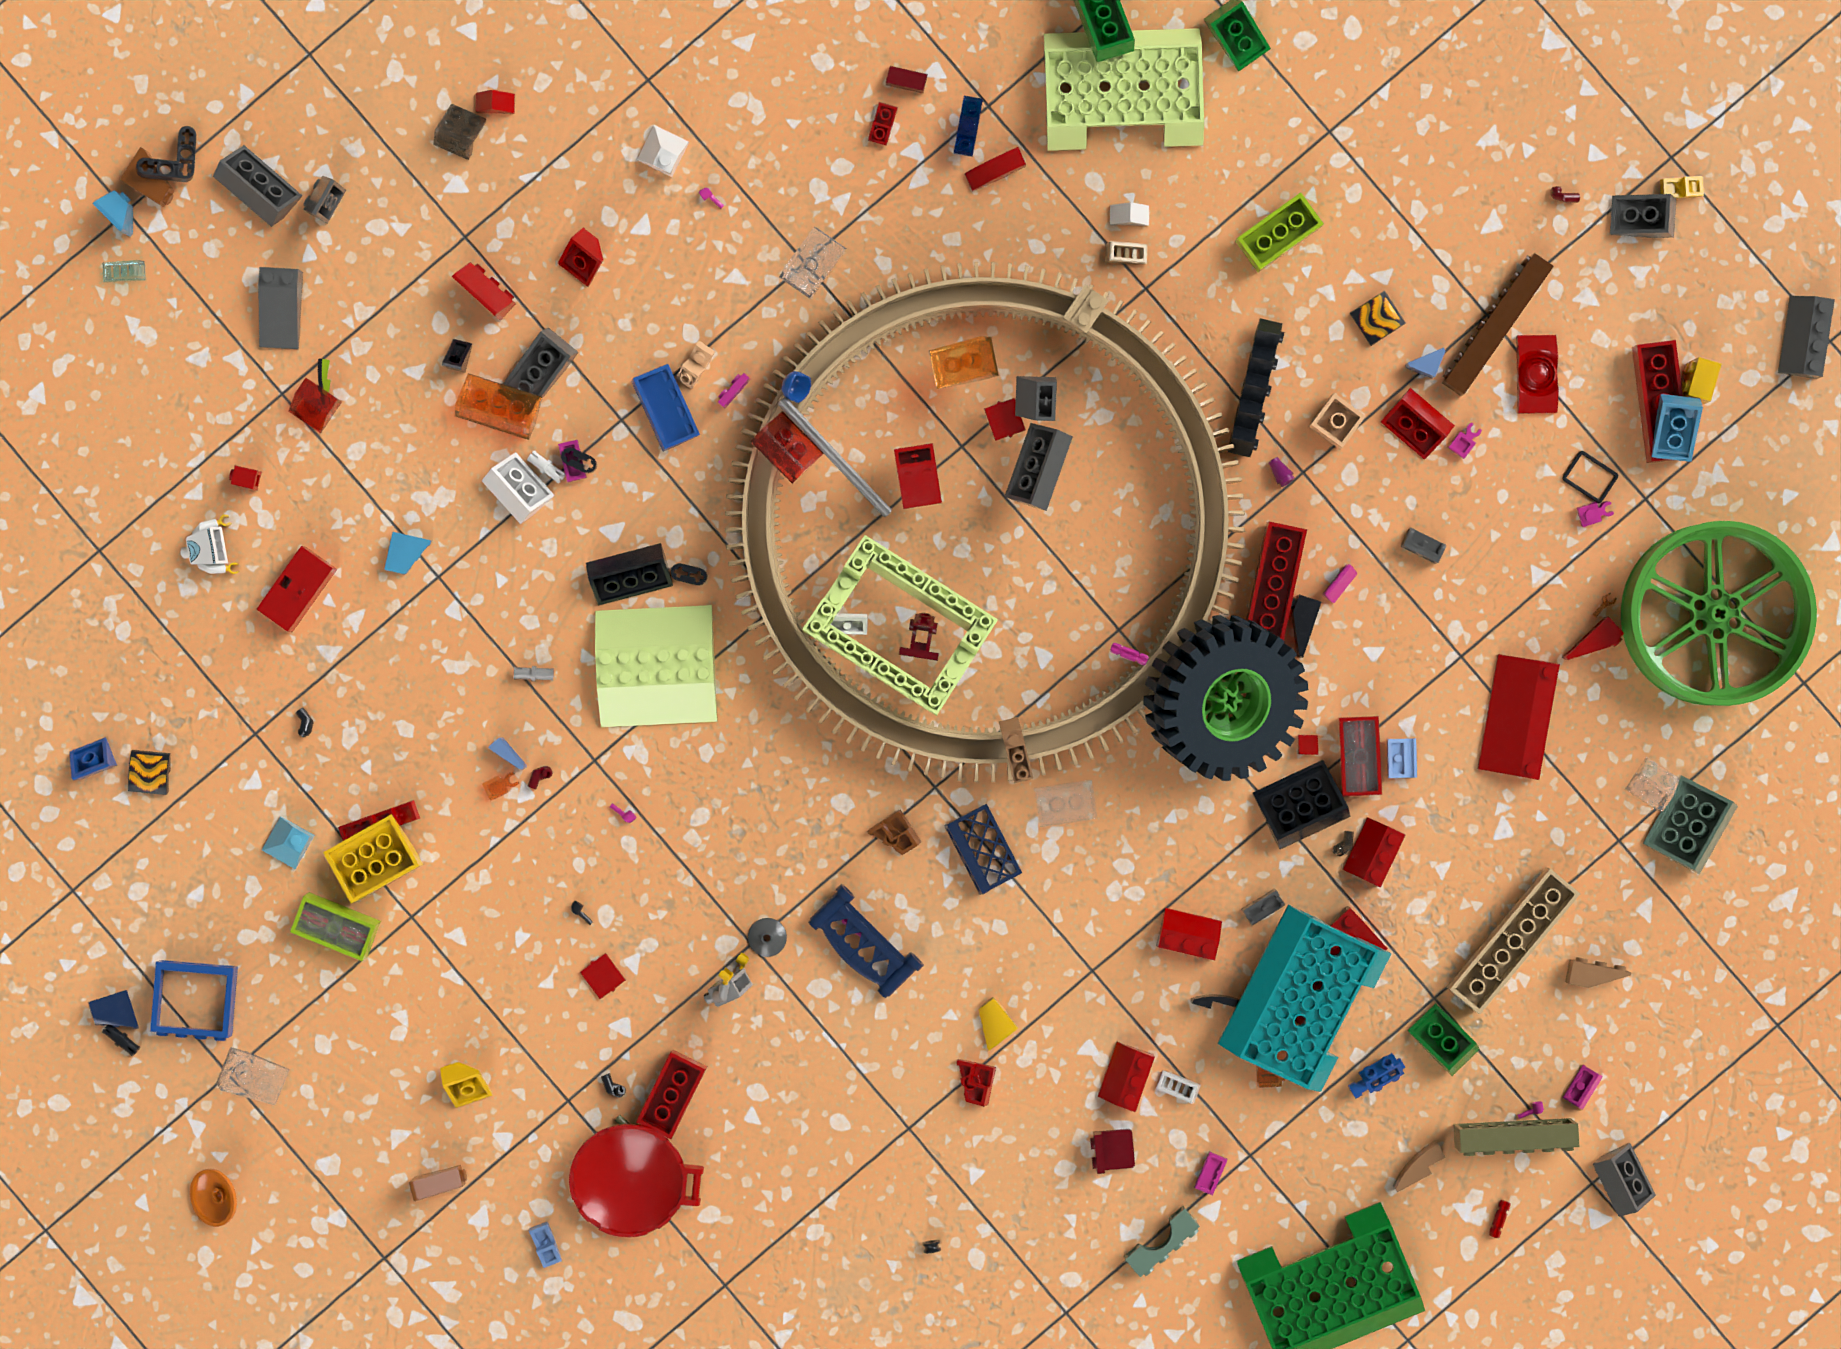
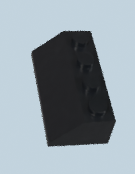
[586,543,673,606]

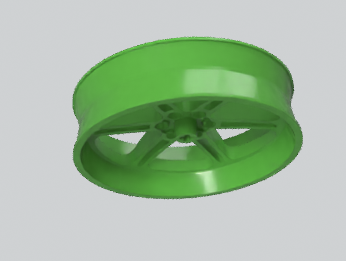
[1621,521,1817,706]

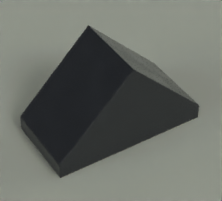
[442,339,472,373]

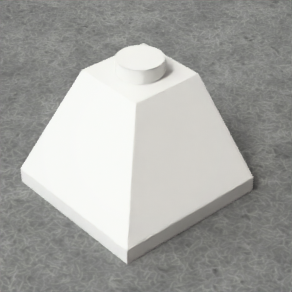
[637,125,689,177]

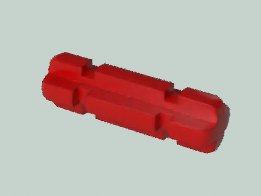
[1489,1200,1511,1238]

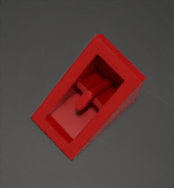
[475,89,515,114]

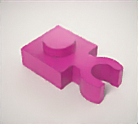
[1448,423,1482,459]
[1577,501,1614,527]

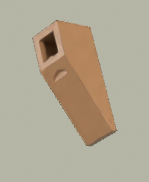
[999,717,1033,783]
[1565,957,1632,988]

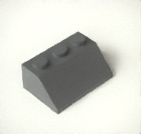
[1593,1143,1656,1217]

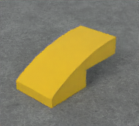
[1660,176,1704,199]

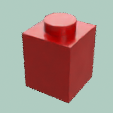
[229,465,262,491]

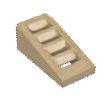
[1105,241,1147,264]

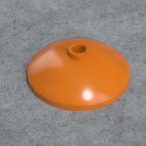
[190,1169,237,1227]

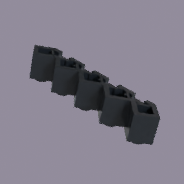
[1228,318,1285,458]

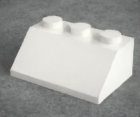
[482,452,555,524]

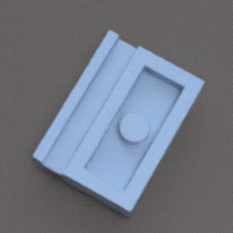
[1387,738,1417,778]

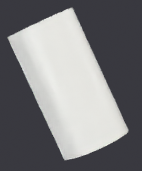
[831,613,868,635]

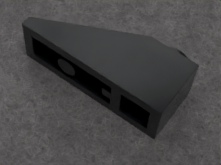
[1291,594,1322,658]

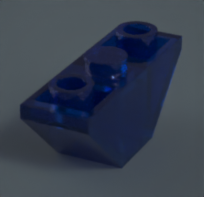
[953,95,983,157]

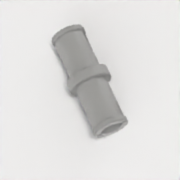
[514,666,554,682]

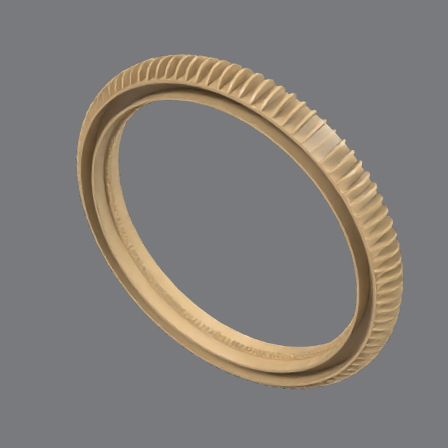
[725,262,1245,782]

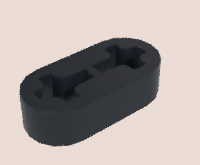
[561,447,597,474]
[671,563,708,585]

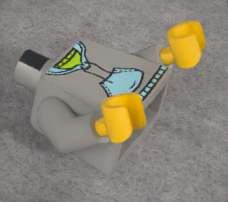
[704,953,753,1007]

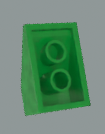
[1204,0,1271,71]
[1408,1003,1480,1076]

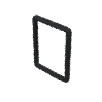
[1563,451,1618,503]

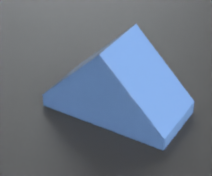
[1405,348,1445,378]

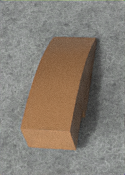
[1393,1141,1445,1192]

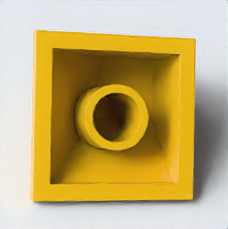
[440,1062,493,1108]

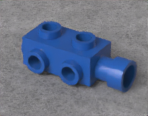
[1348,1053,1406,1099]

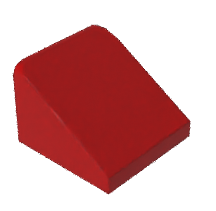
[1298,735,1319,755]

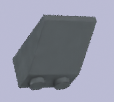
[303,176,346,224]
[1610,194,1676,238]

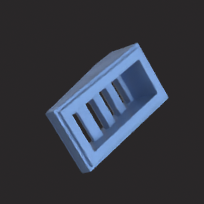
[488,737,527,770]

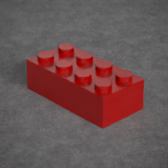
[636,1050,708,1139]

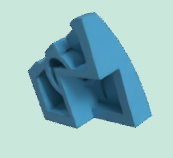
[384,532,431,574]

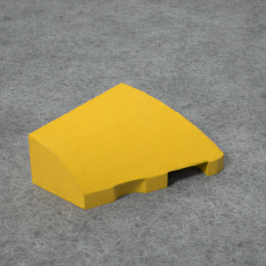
[978,997,1018,1051]

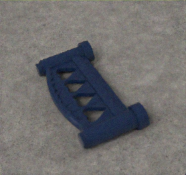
[808,884,924,998]

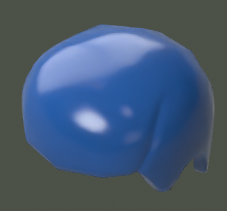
[781,371,811,403]

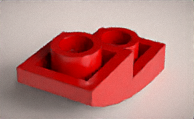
[868,102,898,146]

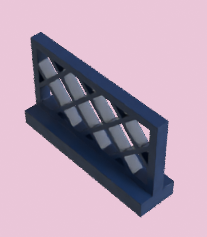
[944,804,1022,895]

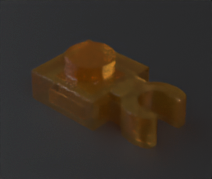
[482,772,519,801]

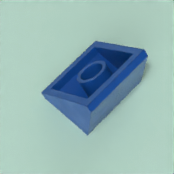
[69,737,117,780]

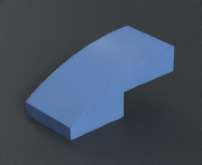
[529,1221,562,1268]

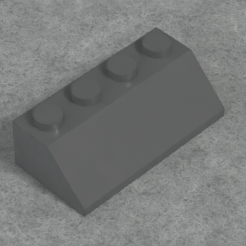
[213,145,302,227]
[1778,296,1835,379]
[1004,423,1073,511]

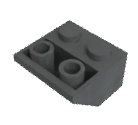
[1015,376,1057,421]

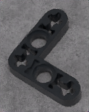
[136,126,196,182]

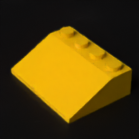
[323,814,423,904]

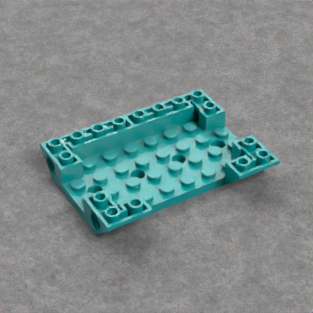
[1218,904,1391,1092]

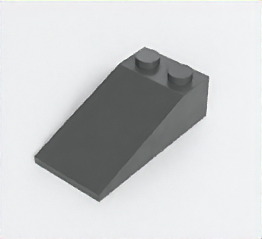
[258,267,303,349]
[498,328,579,415]

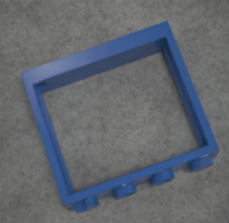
[150,960,238,1041]

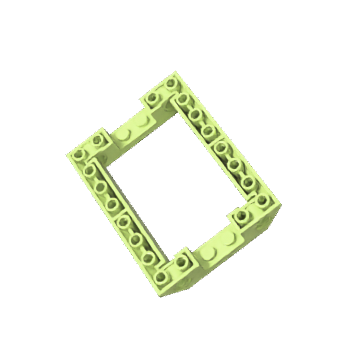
[802,535,998,716]

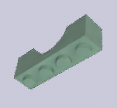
[1124,1206,1200,1277]

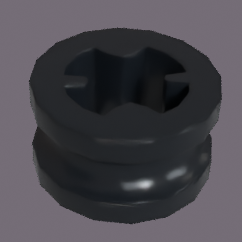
[922,1240,941,1254]

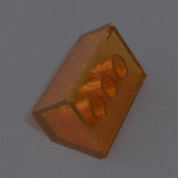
[455,373,542,440]

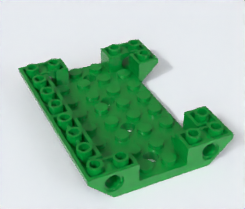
[1236,1202,1425,1349]

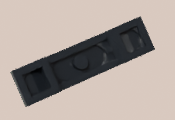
[1191,994,1240,1009]

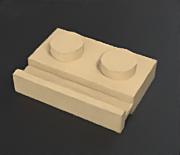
[1063,284,1109,334]

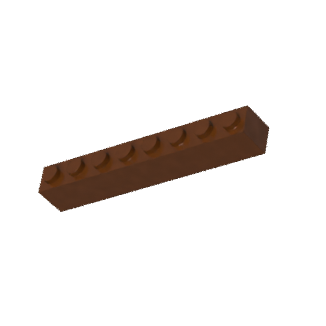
[1442,253,1554,396]

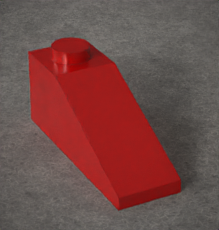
[1562,616,1625,660]

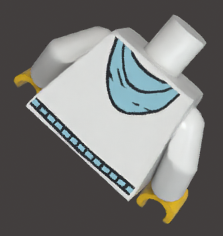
[181,514,239,574]

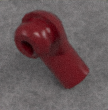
[1551,186,1580,203]
[527,766,553,789]

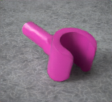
[699,188,724,209]
[610,803,636,823]
[1518,1101,1544,1119]

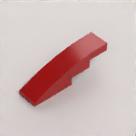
[338,800,420,841]

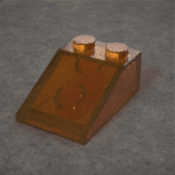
[929,336,999,389]

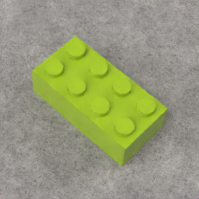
[1235,193,1324,273]

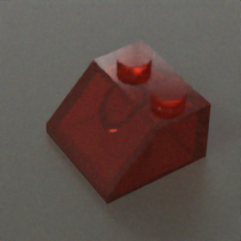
[288,378,342,433]

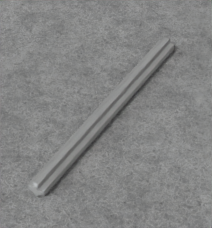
[778,397,892,517]

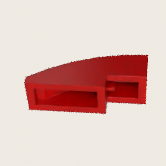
[965,147,1026,192]

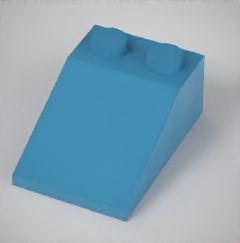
[1651,394,1703,462]

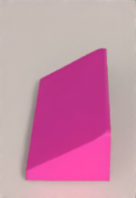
[1323,564,1357,603]
[1563,1065,1603,1110]

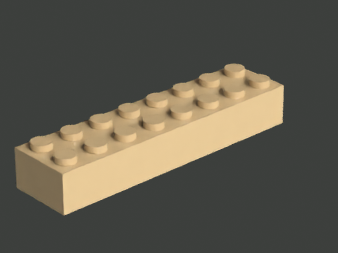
[1446,867,1580,1014]

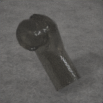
[1332,831,1354,856]

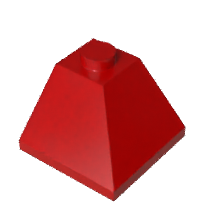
[558,227,603,287]

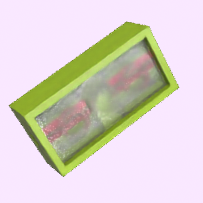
[290,892,381,961]

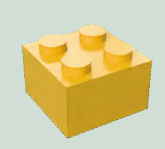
[1681,357,1722,405]

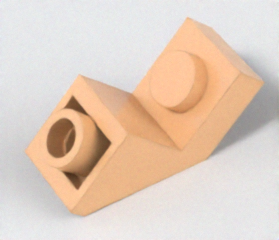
[676,341,715,389]

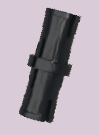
[102,1025,140,1057]

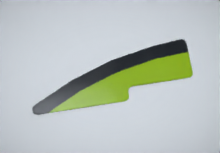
[318,358,331,406]

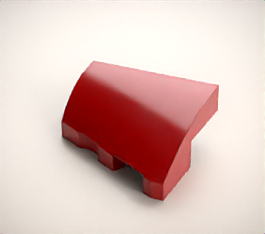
[956,1059,996,1107]

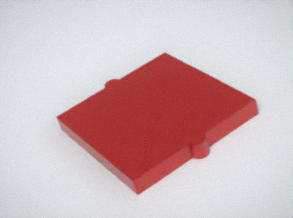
[984,398,1026,441]
[580,953,626,999]

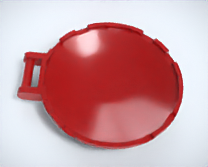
[569,1124,704,1237]

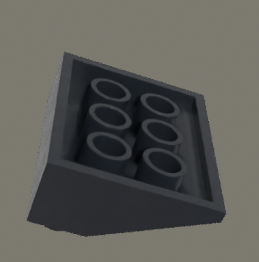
[1253,760,1351,849]

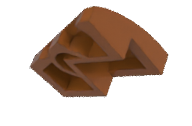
[867,809,921,855]

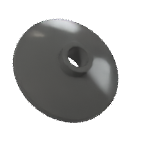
[748,918,787,957]

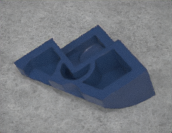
[88,990,139,1029]

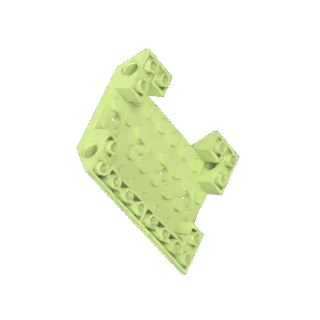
[1044,28,1204,151]

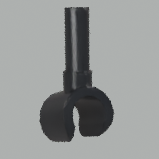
[571,901,593,925]

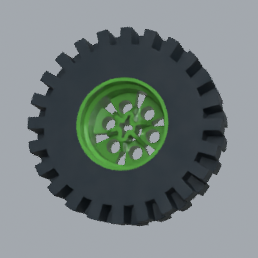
[1143,615,1309,781]

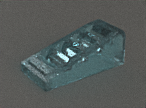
[102,260,145,282]

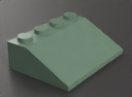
[1643,775,1738,875]

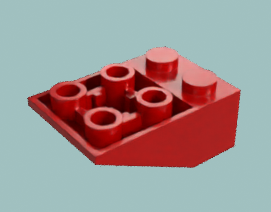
[894,443,942,509]

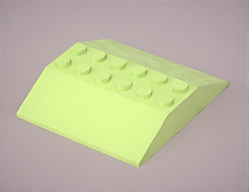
[595,605,718,727]

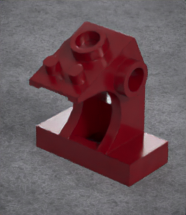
[899,613,939,661]

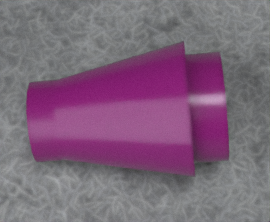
[1268,457,1295,487]

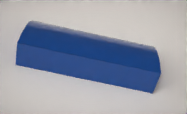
[631,364,700,452]

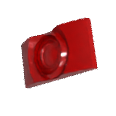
[1516,335,1559,414]

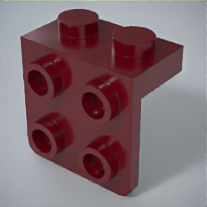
[1090,1129,1135,1174]

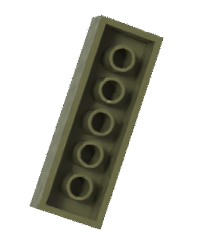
[1453,1118,1579,1156]

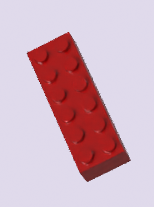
[1632,340,1683,463]
[1246,521,1308,640]

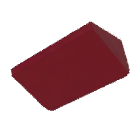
[886,66,928,94]

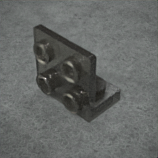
[433,104,486,160]

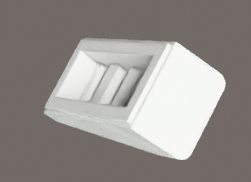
[1156,1070,1201,1104]

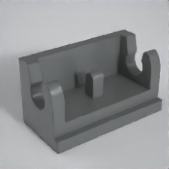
[1401,527,1446,564]
[1242,889,1285,926]

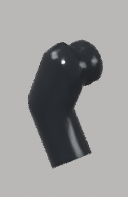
[296,707,314,738]
[601,1073,626,1097]

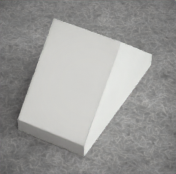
[1110,202,1149,226]

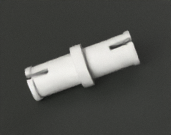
[527,451,565,484]

